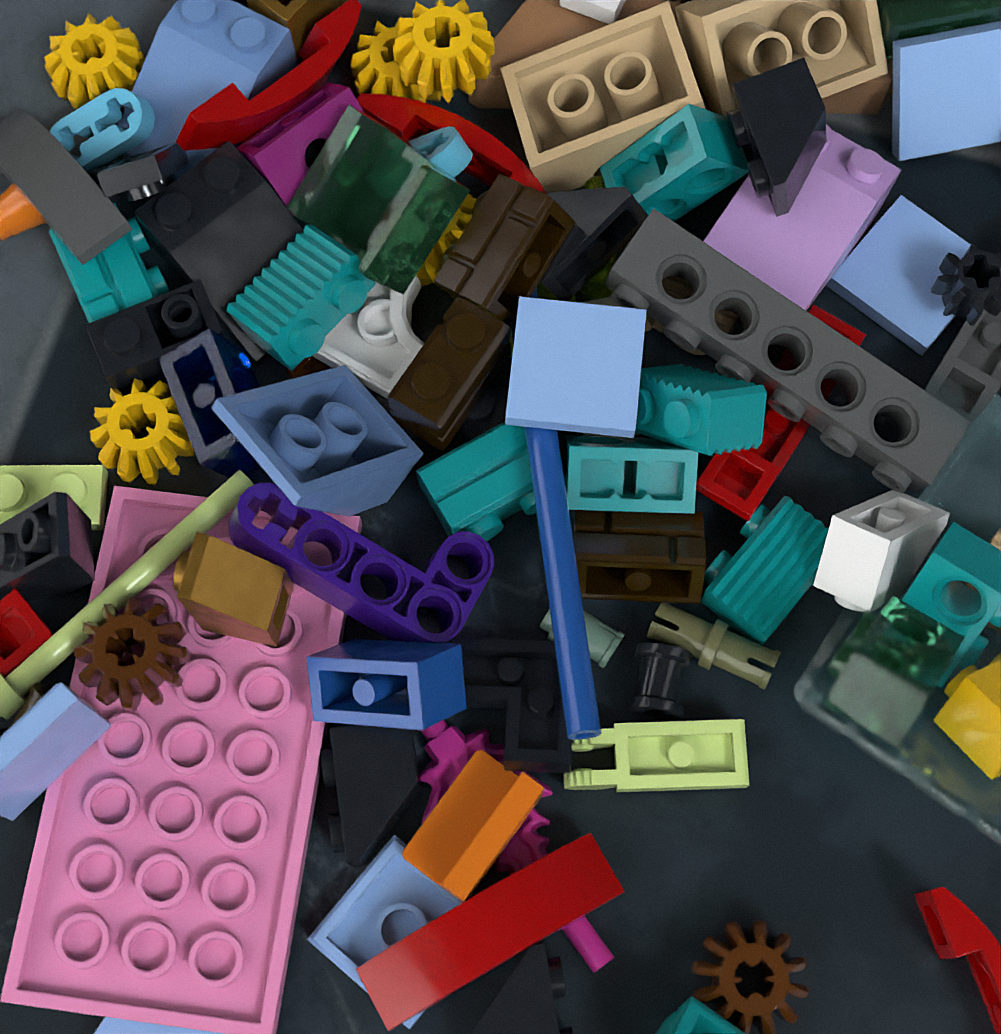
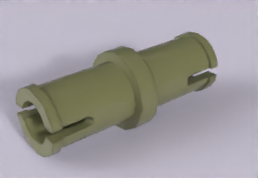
[647,602,781,690]

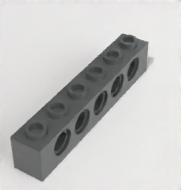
[605,208,972,494]

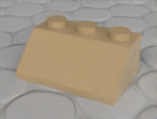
[675,0,888,117]
[500,1,705,193]

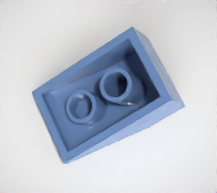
[118,0,298,179]
[211,365,424,517]

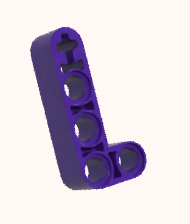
[228,483,494,643]

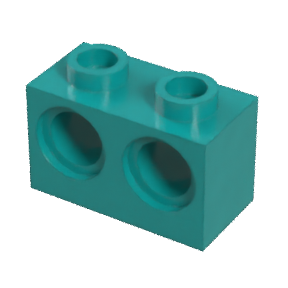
[600,104,748,222]
[563,435,698,514]
[873,522,1001,688]

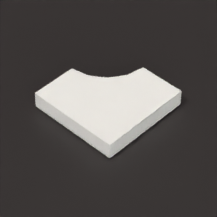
[313,251,424,399]

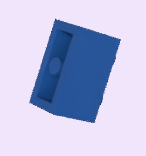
[307,639,467,730]

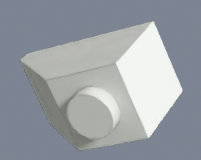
[813,490,950,612]

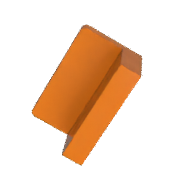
[402,750,545,903]

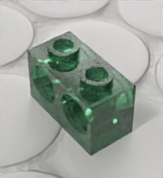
[824,596,965,748]

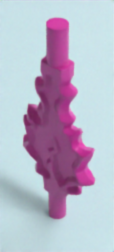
[419,720,614,973]

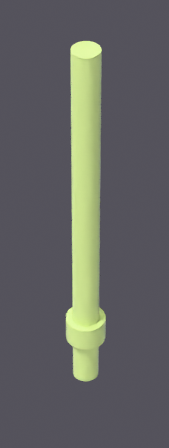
[0,470,254,720]

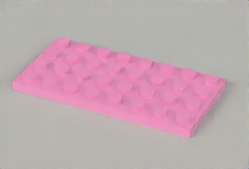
[0,486,362,1034]

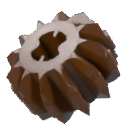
[74,597,191,712]
[691,920,809,1034]

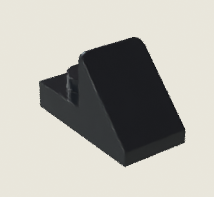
[540,186,648,302]

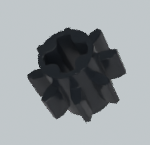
[931,243,1001,325]

